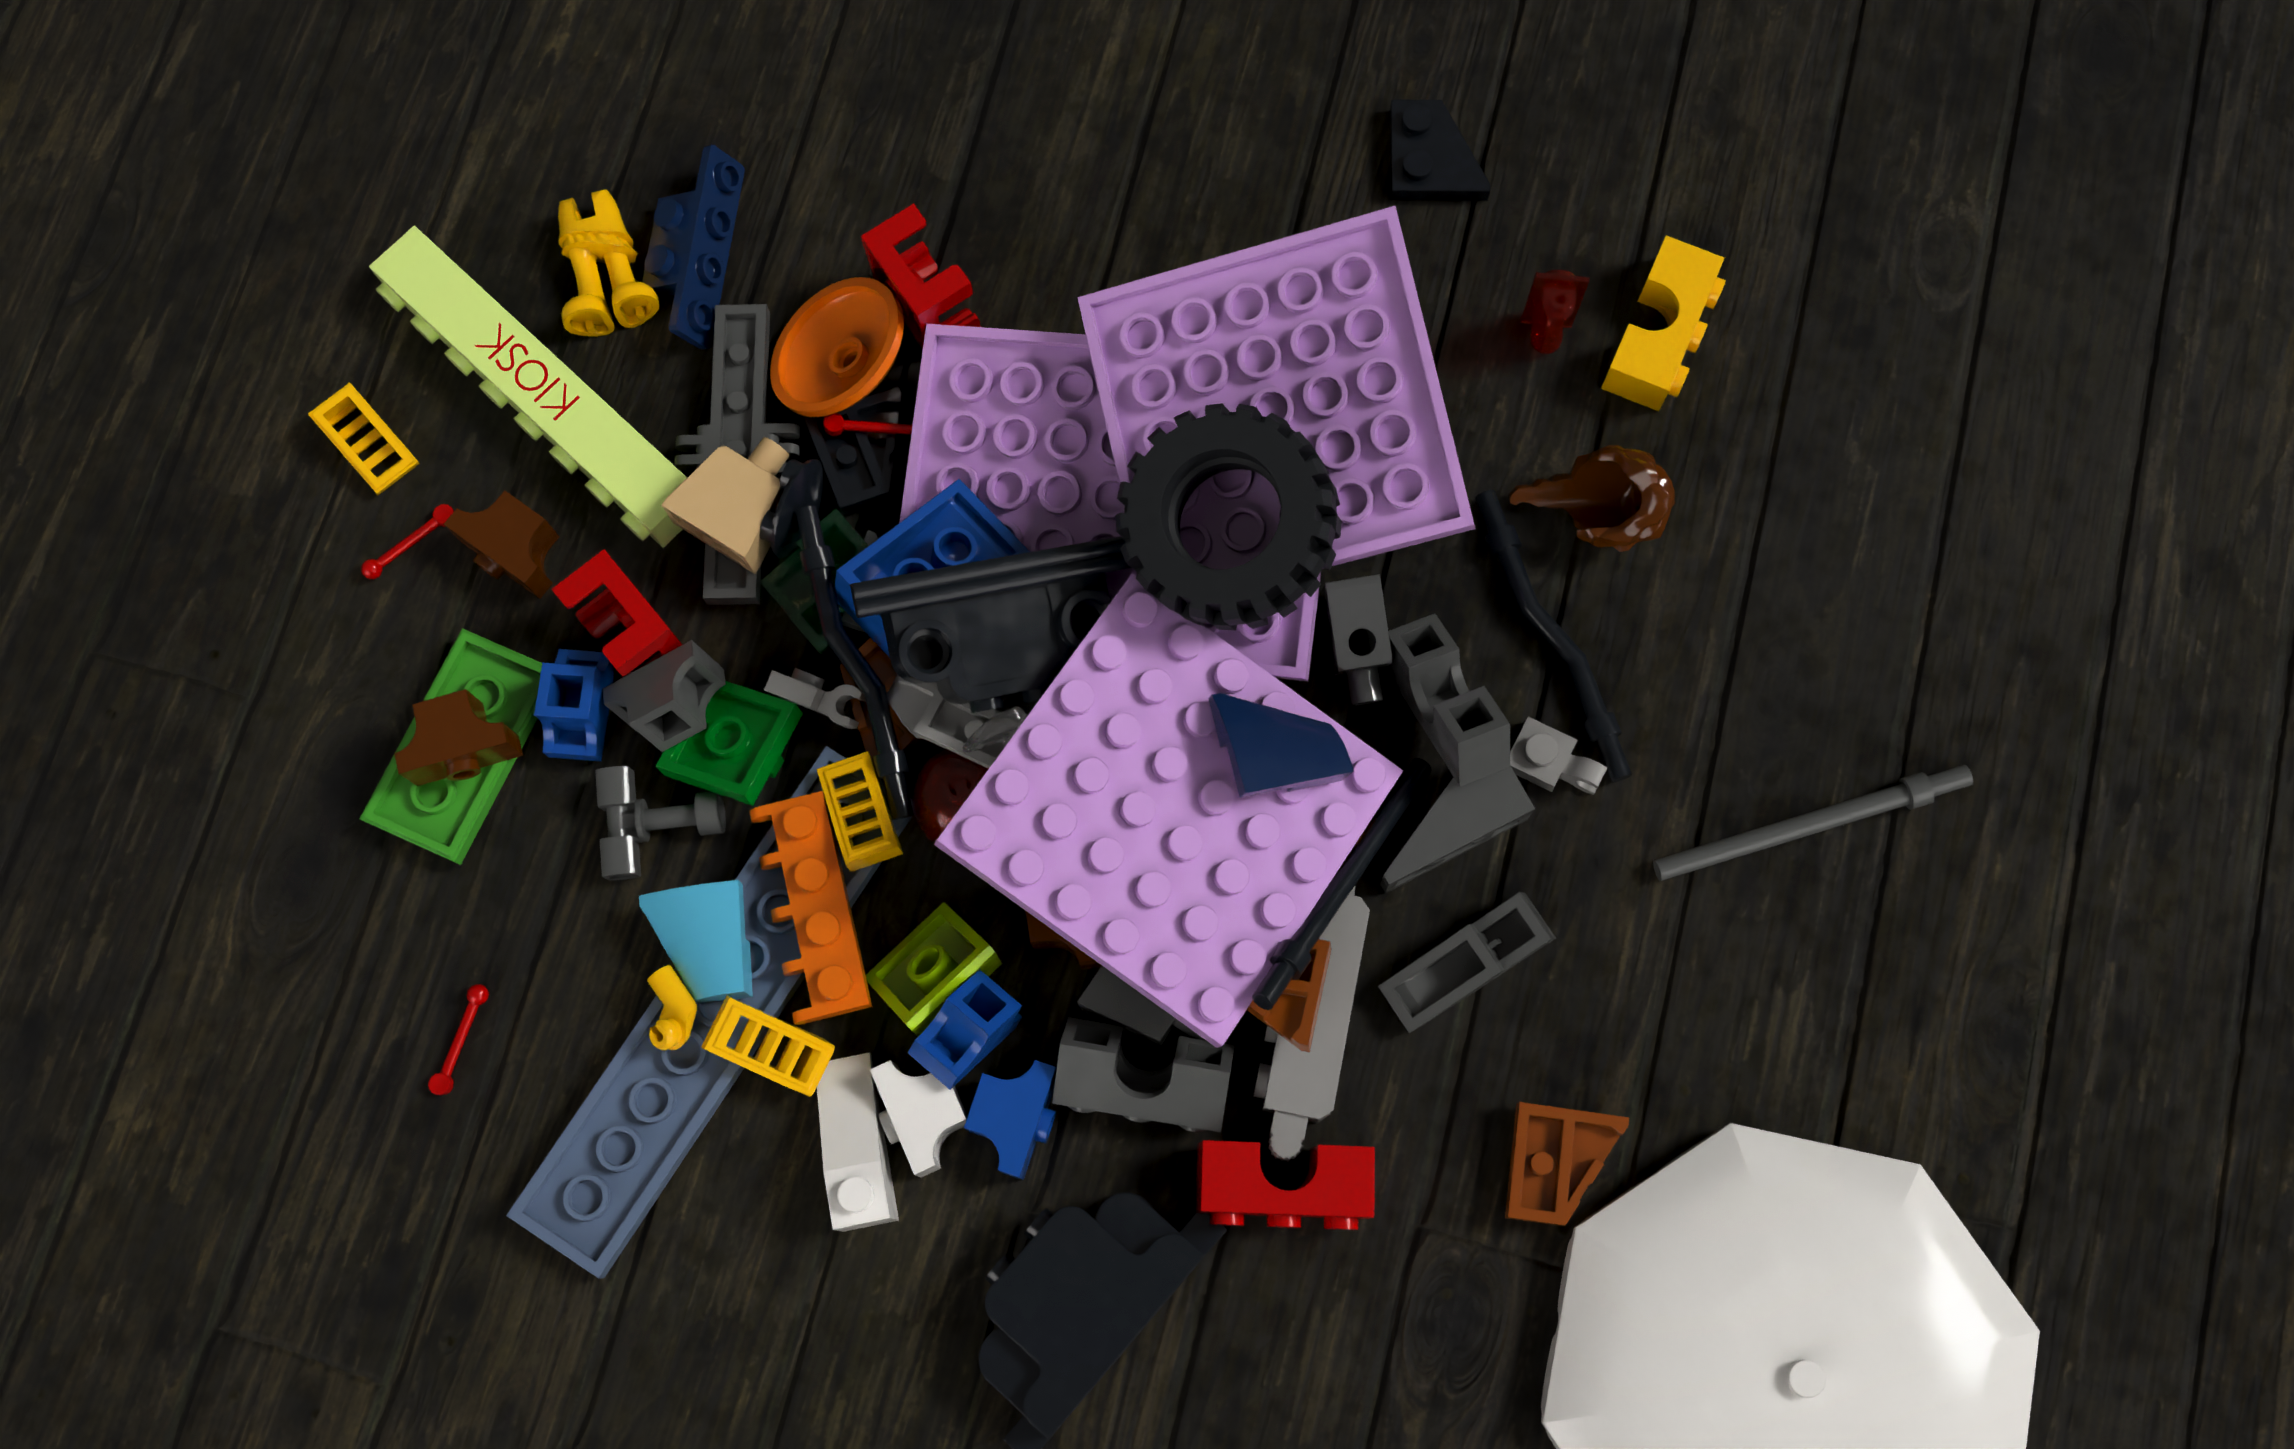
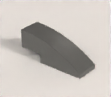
[1378,892,1556,1033]

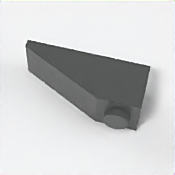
[1379,767,1535,894]

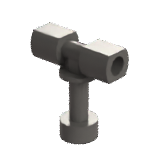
[595,766,726,881]

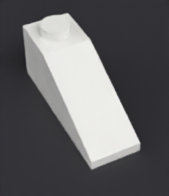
[817,1052,899,1232]

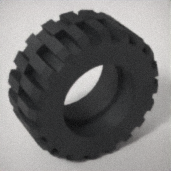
[1115,403,1342,631]

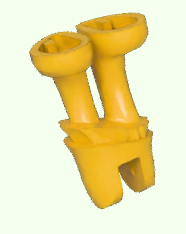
[558,189,659,337]

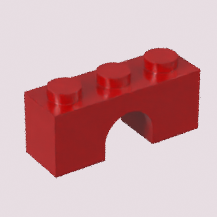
[1196,1140,1375,1230]

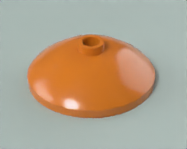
[770,277,904,417]

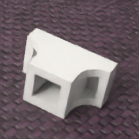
[870,1060,968,1178]

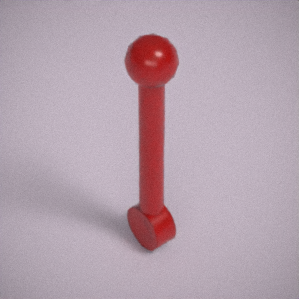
[823,413,913,436]
[361,504,454,579]
[428,984,489,1096]

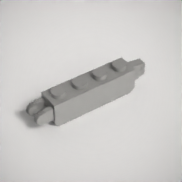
[1254,886,1370,1162]

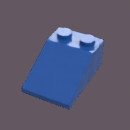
[835,479,1030,658]

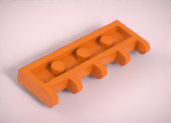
[749,791,872,1025]

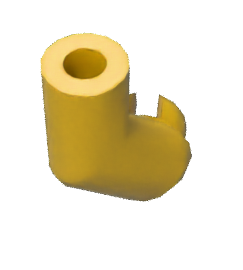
[647,965,697,1050]

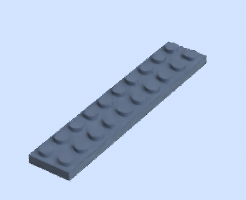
[506,746,919,1278]

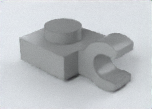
[764,668,866,729]
[1510,716,1607,795]

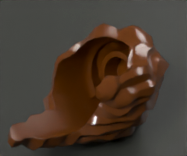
[1509,445,1675,552]

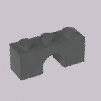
[1388,614,1511,787]
[1052,1017,1235,1132]

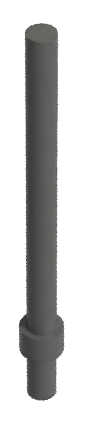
[1653,765,1973,881]

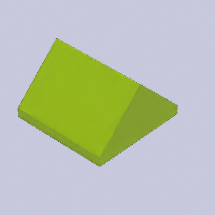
[866,902,1002,1036]

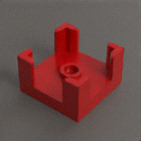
[861,203,981,350]
[551,549,682,676]

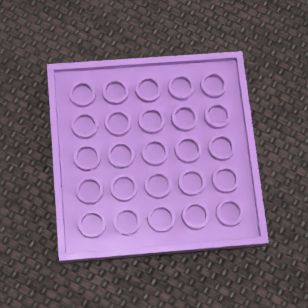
[1077,206,1476,569]
[934,574,1403,1048]

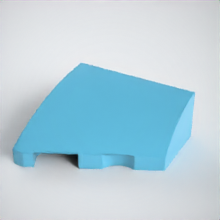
[639,880,753,1003]

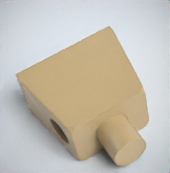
[661,437,789,574]

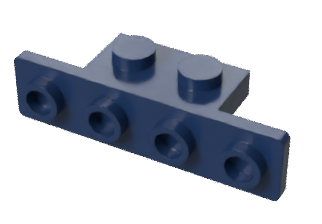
[642,145,745,350]

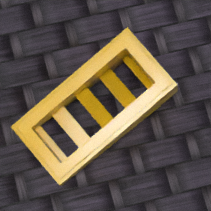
[308,382,420,495]
[817,751,903,872]
[701,995,835,1097]

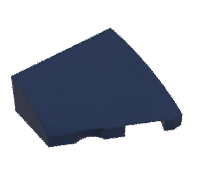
[1208,693,1354,798]

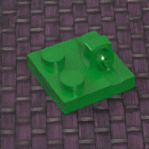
[656,681,803,806]

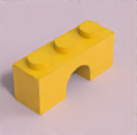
[1601,235,1726,411]

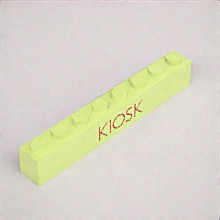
[369,225,687,548]

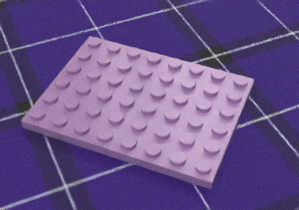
[899,323,1321,681]

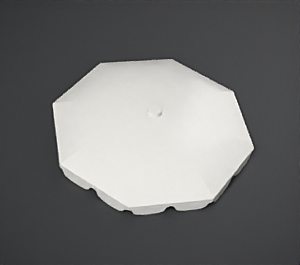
[1541,1123,2040,1449]

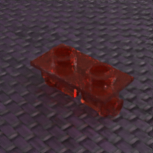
[1520,270,1589,354]

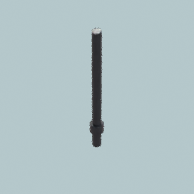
[1252,758,1432,1010]

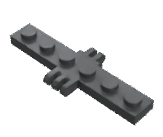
[674,304,800,605]

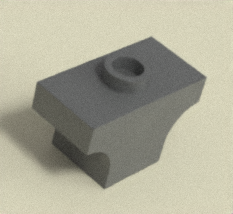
[603,640,726,752]

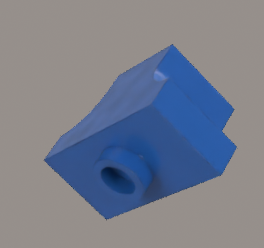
[534,649,615,761]
[908,969,1022,1090]
[964,1060,1057,1180]

